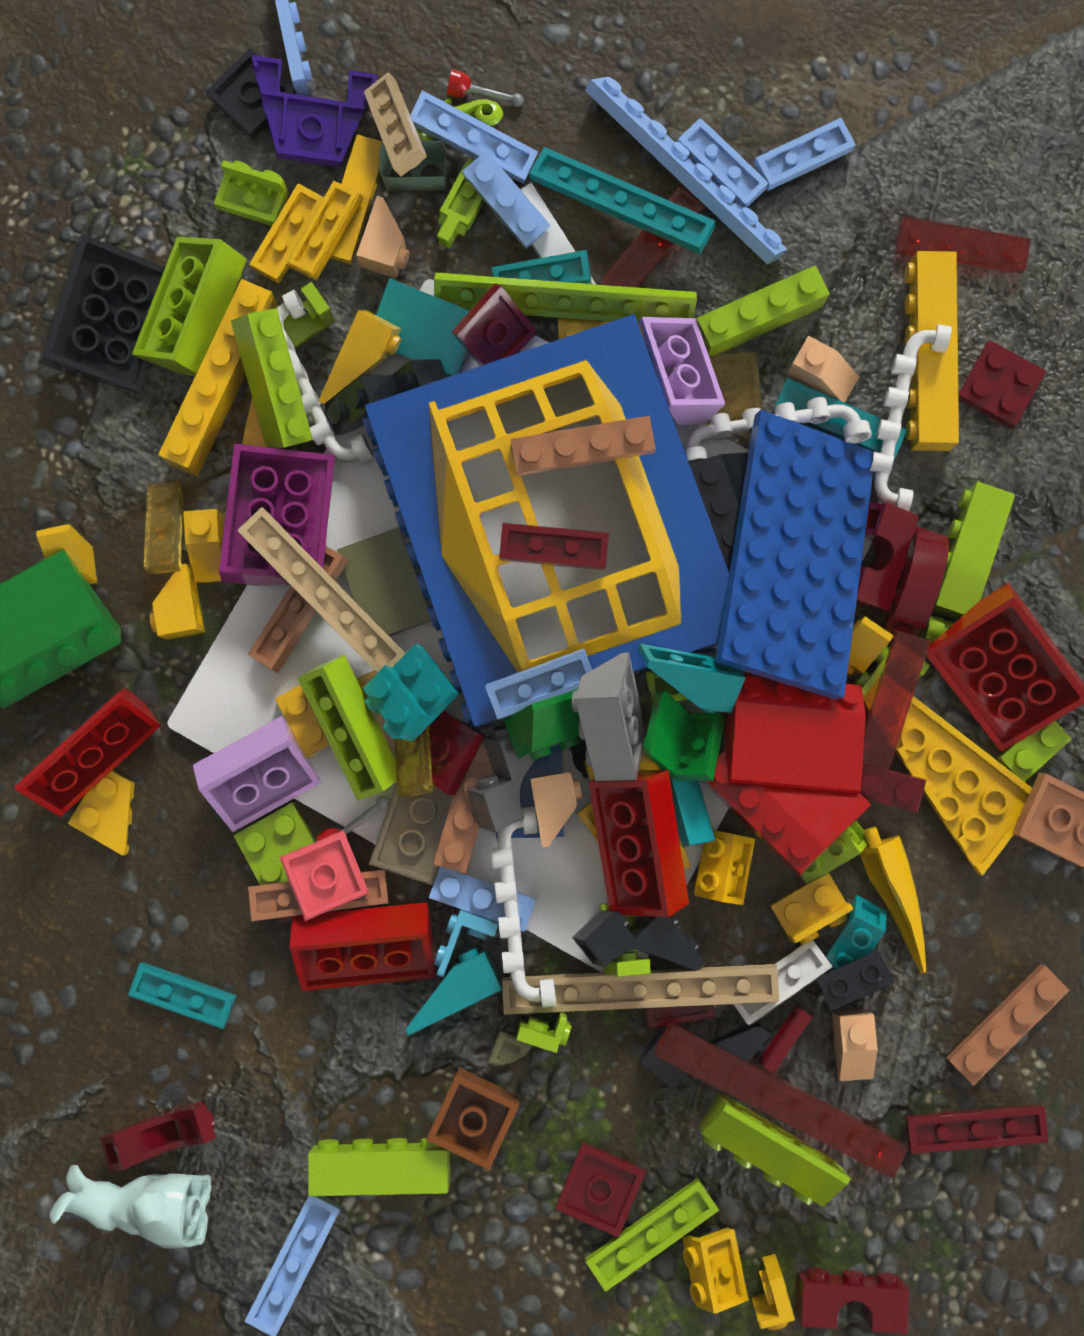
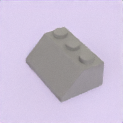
[572,652,647,781]

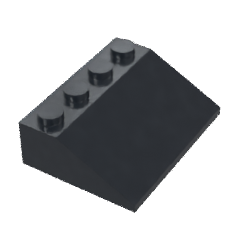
[38,233,165,393]

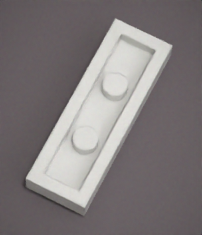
[733,940,833,1026]

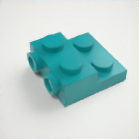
[363,643,459,741]

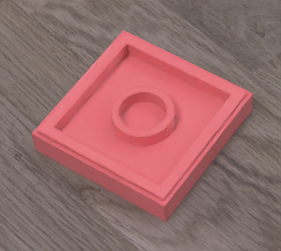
[279,830,369,921]

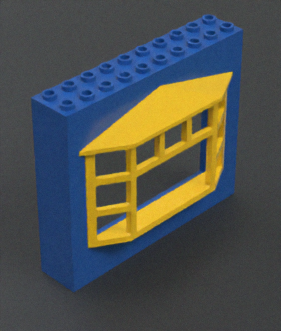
[362,314,729,731]

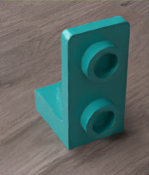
[825,895,887,971]

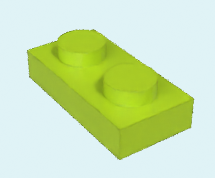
[996,721,1072,782]

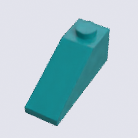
[638,644,745,713]
[406,947,502,1036]

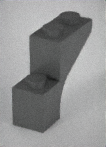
[467,724,535,832]

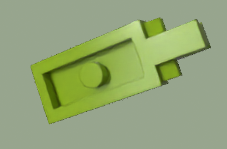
[437,158,484,249]

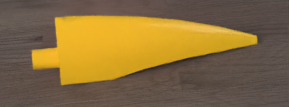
[860,827,926,973]

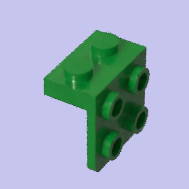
[643,691,726,781]

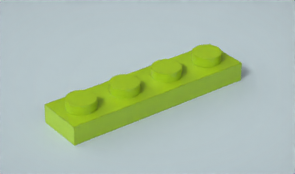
[585,1178,719,1292]

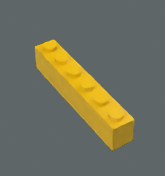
[904,251,959,451]
[158,279,279,477]

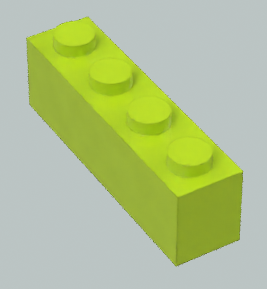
[696,265,830,358]
[231,308,313,449]
[932,481,1015,620]
[297,654,403,801]
[308,1138,450,1196]

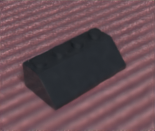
[689,452,748,572]

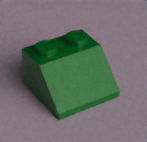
[503,689,581,761]

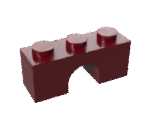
[856,503,919,611]
[796,1268,909,1334]

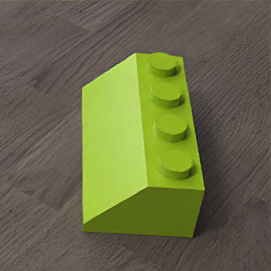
[132,236,247,376]
[698,1091,851,1207]

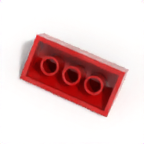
[14,688,161,817]
[588,770,689,917]
[289,903,436,991]

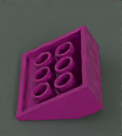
[219,443,335,586]

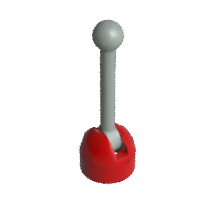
[447,69,524,107]
[316,796,389,841]

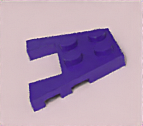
[252,55,378,167]

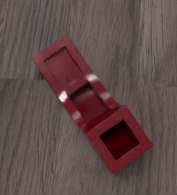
[882,526,949,650]
[100,1101,216,1171]

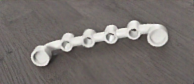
[277,290,374,463]
[870,324,952,512]
[684,397,872,464]
[491,806,556,1008]

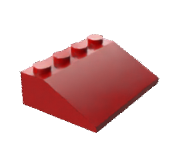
[924,582,1084,752]
[722,673,866,794]
[702,750,872,877]

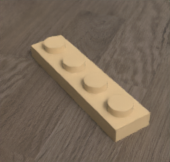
[364,72,427,176]

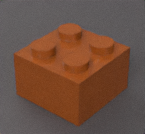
[426,1067,520,1170]

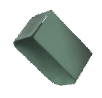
[380,141,446,191]

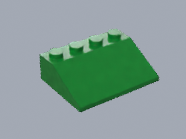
[0,549,121,709]

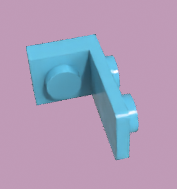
[434,909,499,977]

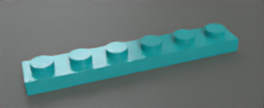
[529,147,715,254]

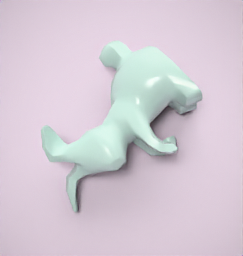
[50,1165,211,1248]

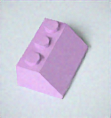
[639,317,725,425]
[193,716,321,832]

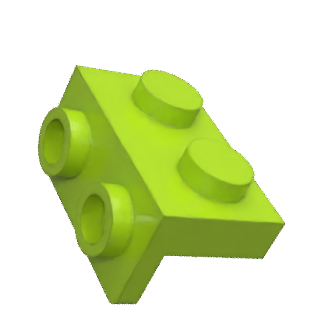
[214,160,289,226]

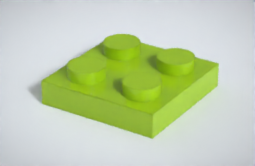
[233,802,316,885]

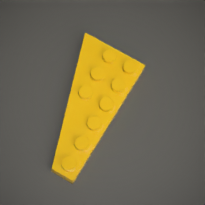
[863,673,1032,876]

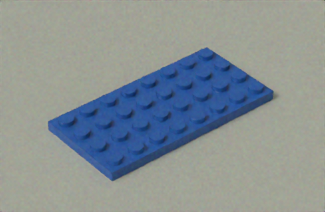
[715,410,874,700]

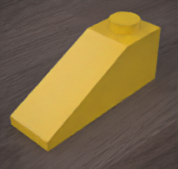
[318,310,402,404]

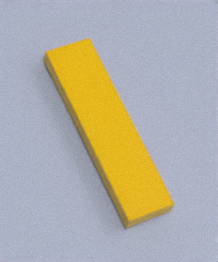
[329,135,383,265]

